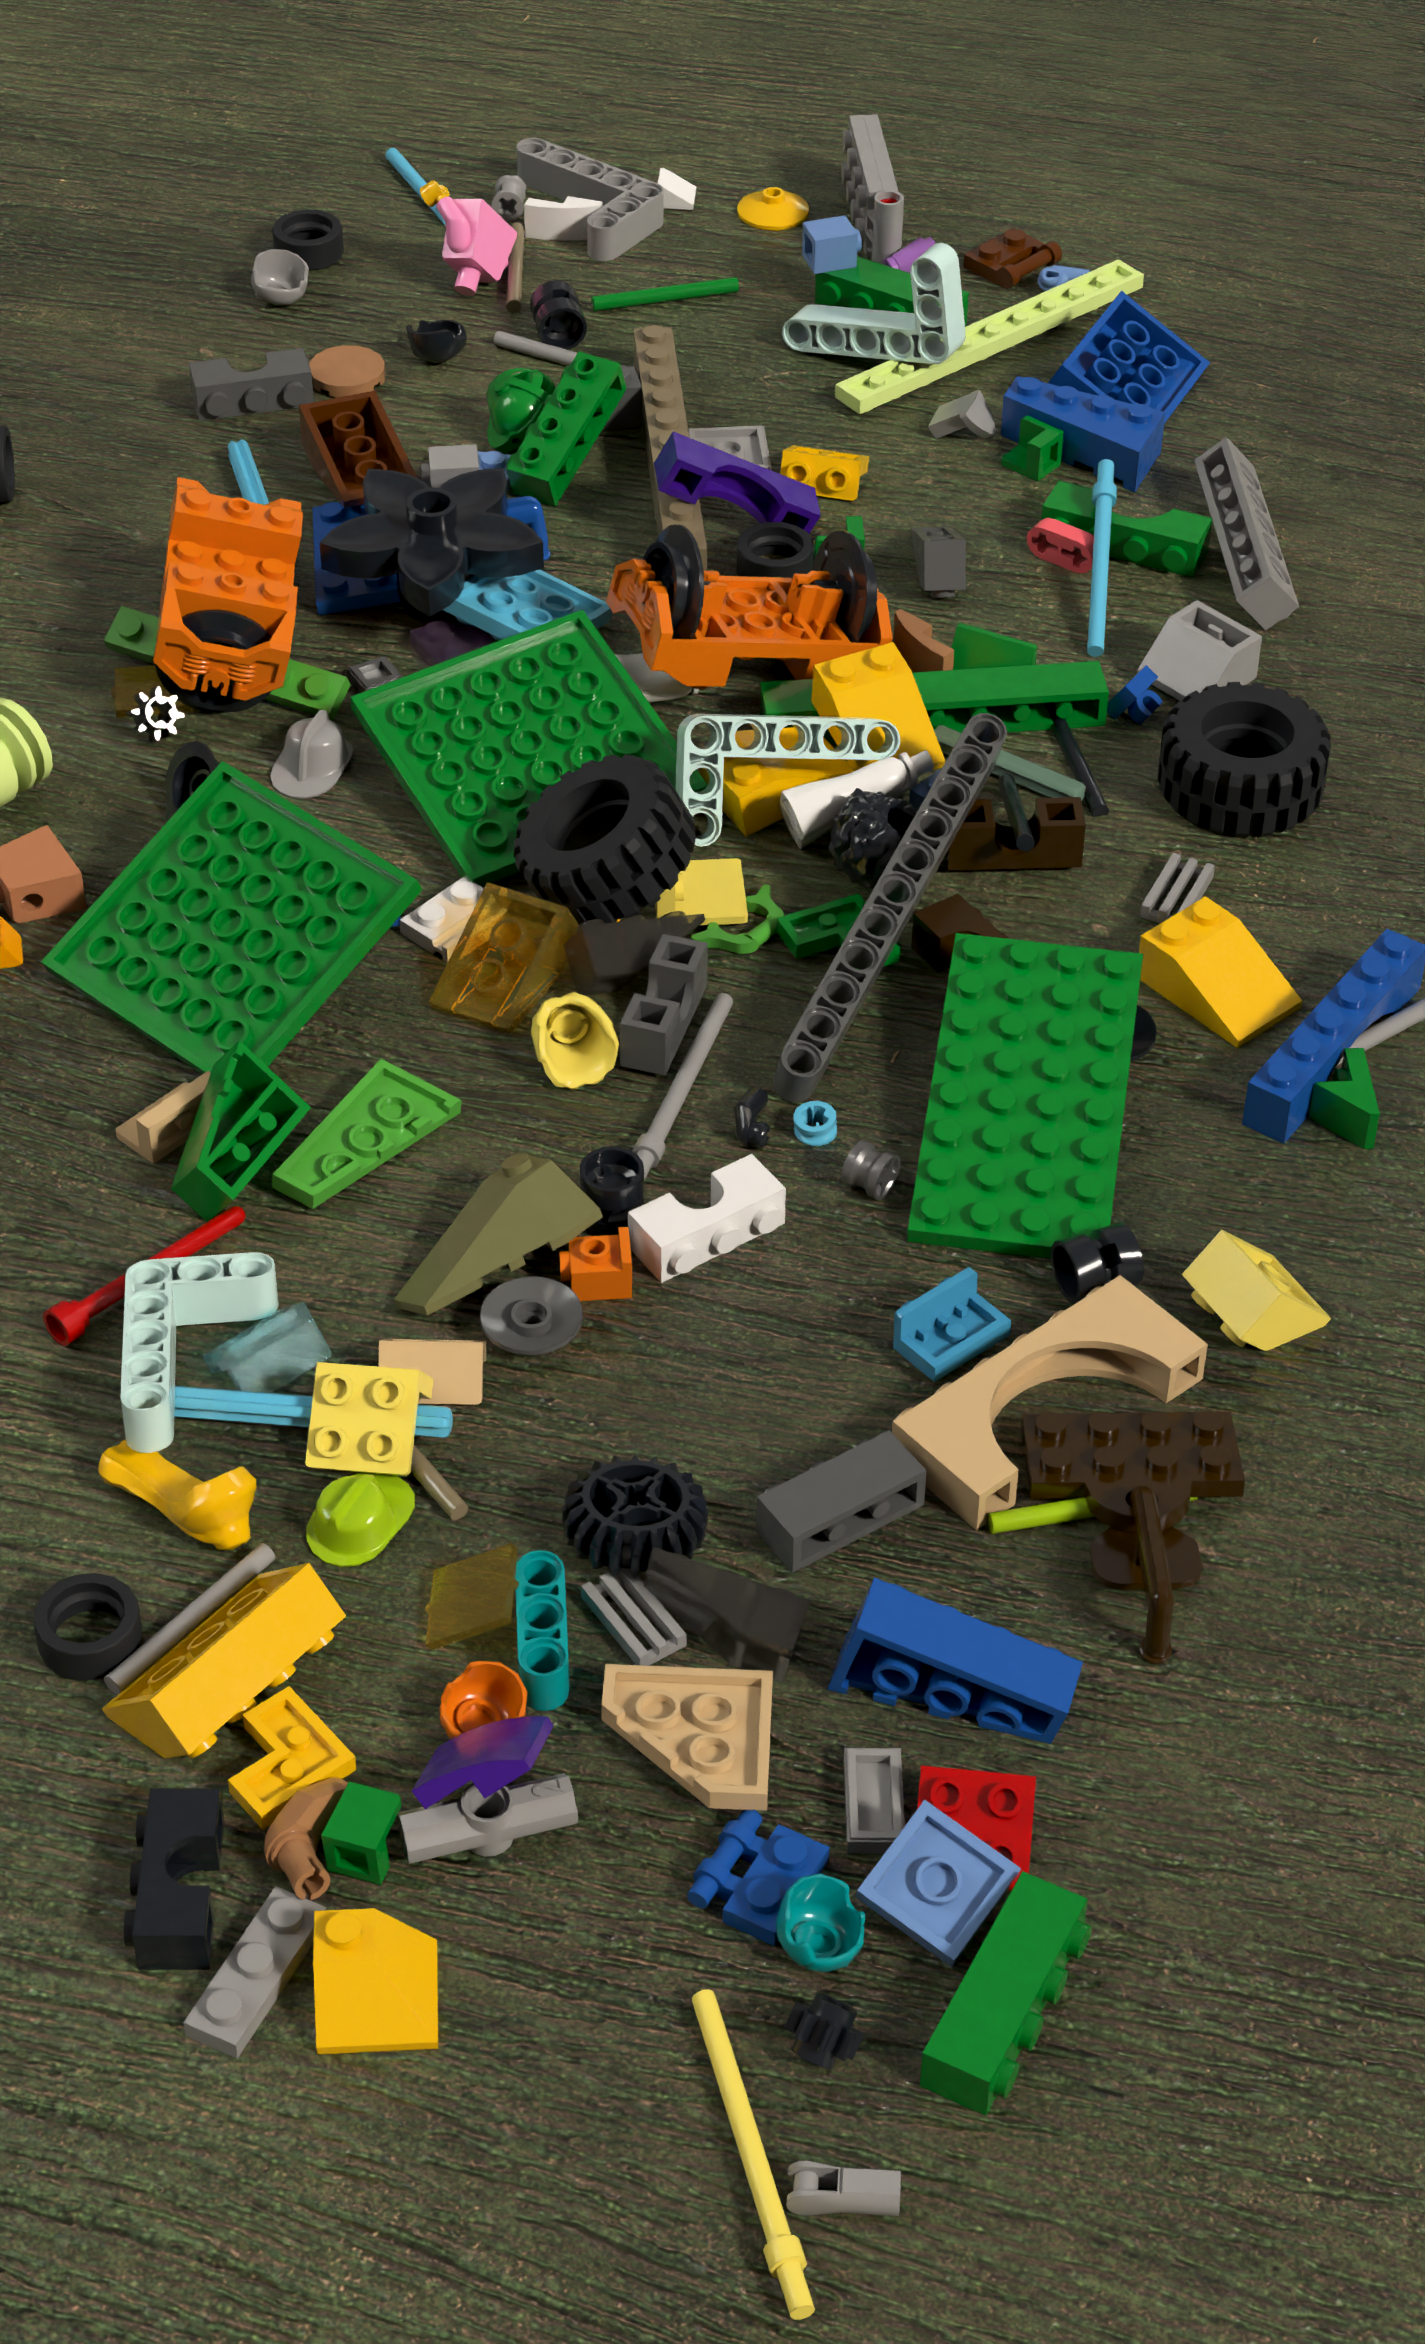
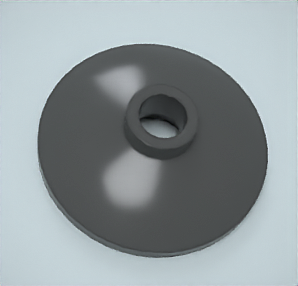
[480,1276,583,1355]

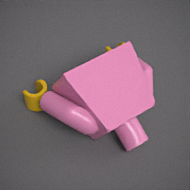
[420,180,517,296]

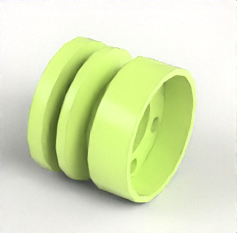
[0,698,53,807]

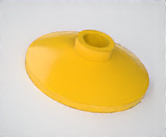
[737,187,809,231]

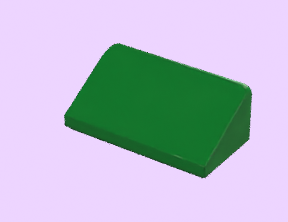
[951,623,1038,670]

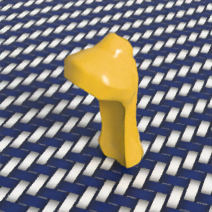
[98,1439,257,1551]

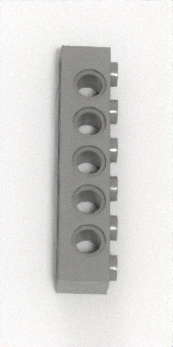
[1194,437,1299,631]

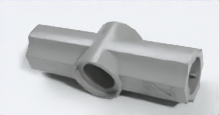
[397,1773,578,1864]

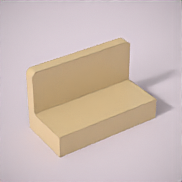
[116,1071,211,1164]
[378,1339,487,1405]

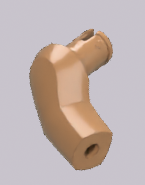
[264,1777,348,1900]

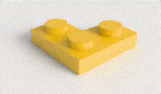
[228,1686,357,1830]

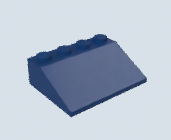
[1048,290,1210,424]

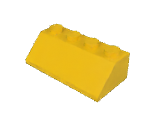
[102,1563,346,1759]

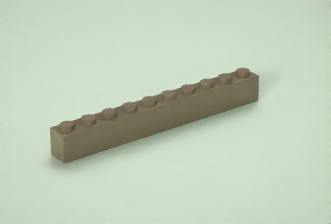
[634,325,707,571]

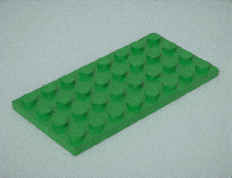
[907,933,1143,1259]

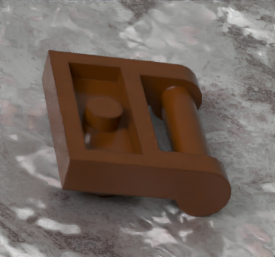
[963,228,1062,289]

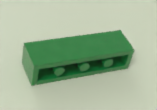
[815,256,969,326]
[920,1871,1092,2116]

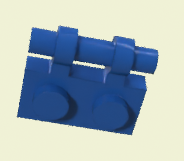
[687,1810,830,1946]

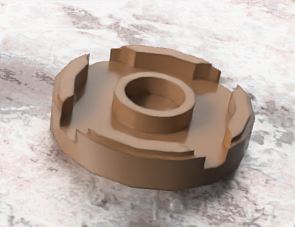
[309,345,385,398]

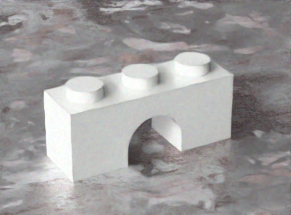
[628,1154,786,1283]

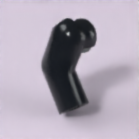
[734,1087,771,1148]

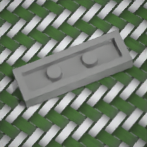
[183,1886,327,2059]

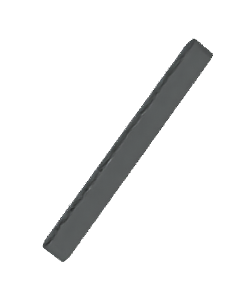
[773,713,1007,1102]

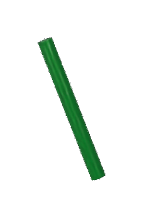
[591,277,739,311]

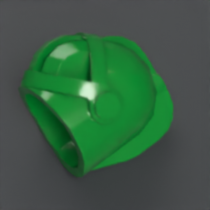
[486,368,556,454]

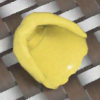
[531,992,619,1090]

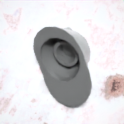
[270,710,354,799]

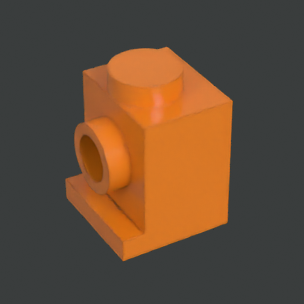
[559,1227,632,1301]

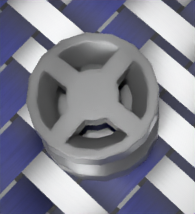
[841,1140,901,1200]

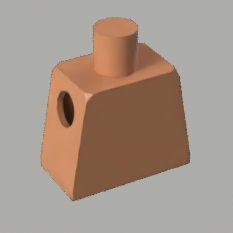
[0,825,87,924]

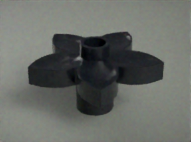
[319,468,544,624]

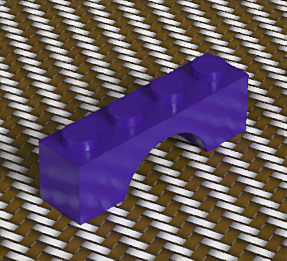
[654,431,821,534]

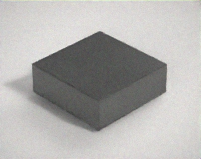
[347,656,403,694]

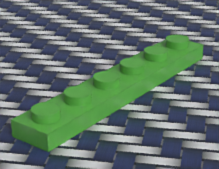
[104,606,350,721]

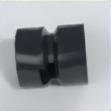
[530,280,587,350]
[580,1146,644,1236]
[1051,1222,1144,1304]

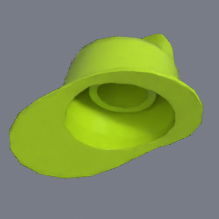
[306,1472,415,1567]

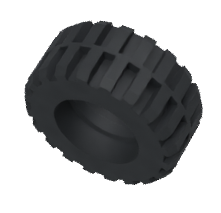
[1158,682,1331,838]
[514,755,696,928]

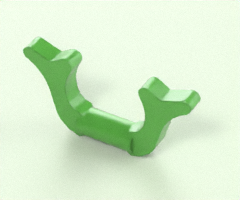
[691,884,784,954]

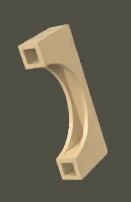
[892,1275,1208,1531]

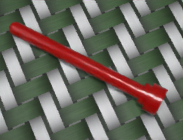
[43,1206,246,1346]

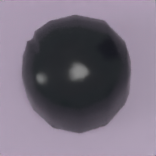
[406,320,467,363]

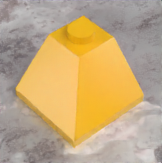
[313,1908,438,2055]

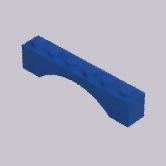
[1242,929,1425,1144]

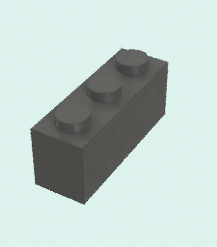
[756,1430,926,1573]

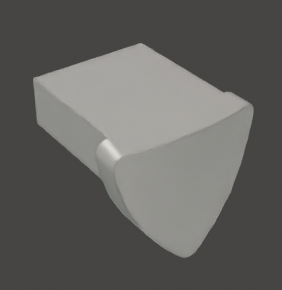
[928,390,996,439]

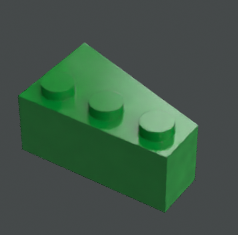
[171,1040,311,1222]

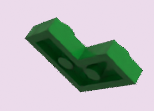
[776,894,900,970]

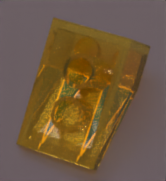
[428,882,583,1033]

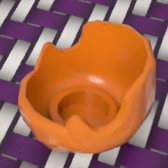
[439,1661,528,1739]

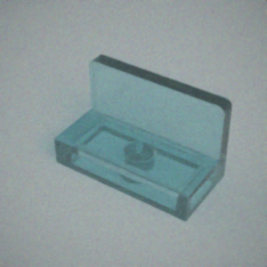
[202,1302,332,1393]

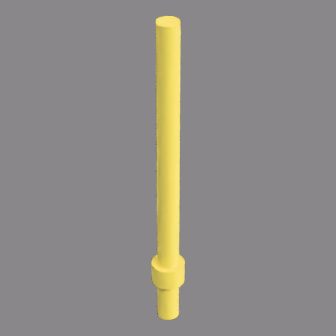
[692,1989,815,2320]

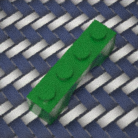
[1041,481,1213,578]

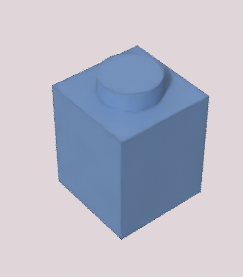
[802,215,862,274]

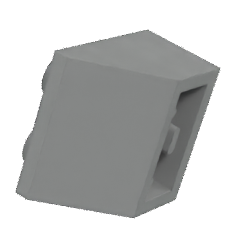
[1137,600,1262,701]

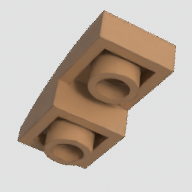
[893,609,954,672]

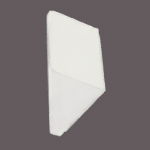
[658,168,696,210]

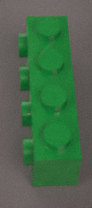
[506,351,627,507]

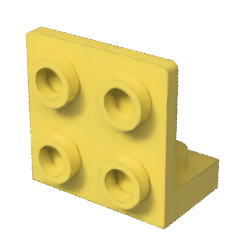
[655,858,748,928]
[305,1362,434,1476]

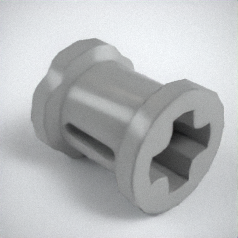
[491,175,526,221]

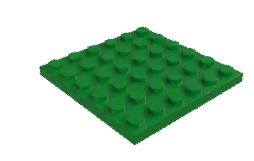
[350,609,708,887]
[41,761,423,1074]

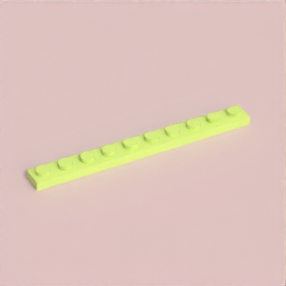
[835,259,1144,414]

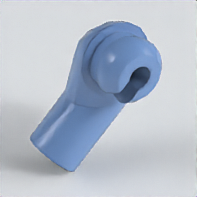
[1038,265,1090,291]

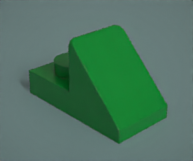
[1309,1048,1380,1149]

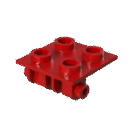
[917,1765,1036,1891]

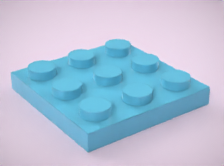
[443,569,613,641]

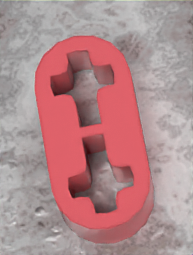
[1026,518,1094,574]

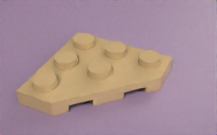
[602,1664,773,1811]

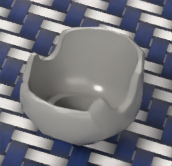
[251,249,309,306]

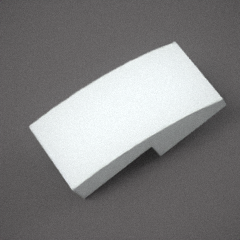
[524,196,603,241]

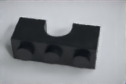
[124,1788,225,1970]

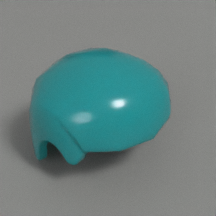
[775,1873,865,1972]

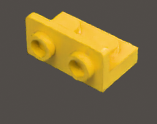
[780,445,869,501]

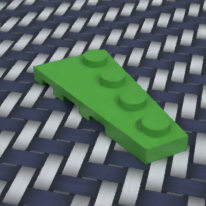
[272,1059,462,1209]

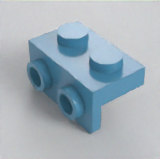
[893,1267,1011,1382]

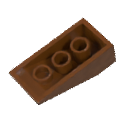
[299,391,418,508]

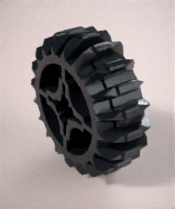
[562,1454,708,1578]

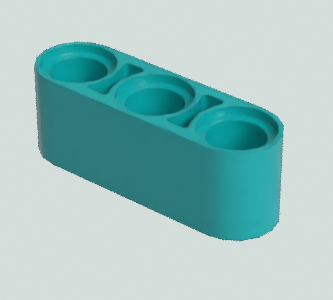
[515,1550,570,1711]

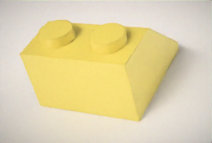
[1182,1229,1331,1351]

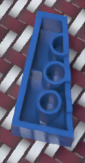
[1001,376,1165,493]
[827,1577,1083,1744]

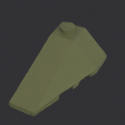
[394,1153,603,1316]

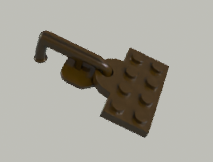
[1021,1411,1245,1665]

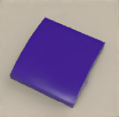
[412,1716,554,1809]

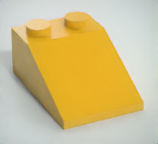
[811,642,945,772]
[699,727,853,837]
[1139,896,1302,1048]

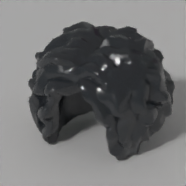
[829,788,917,889]

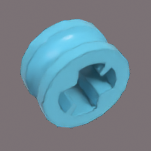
[793,1101,837,1146]

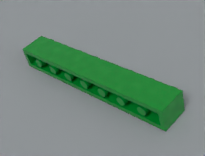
[759,661,1109,744]

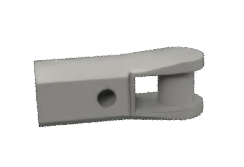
[786,2161,901,2216]

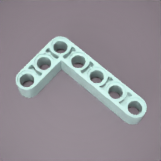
[782,243,966,364]
[676,714,901,847]
[120,1252,279,1453]

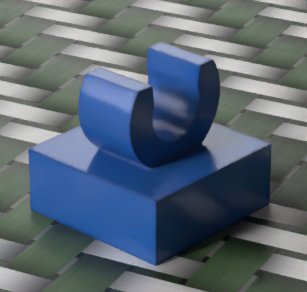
[1107,665,1163,725]

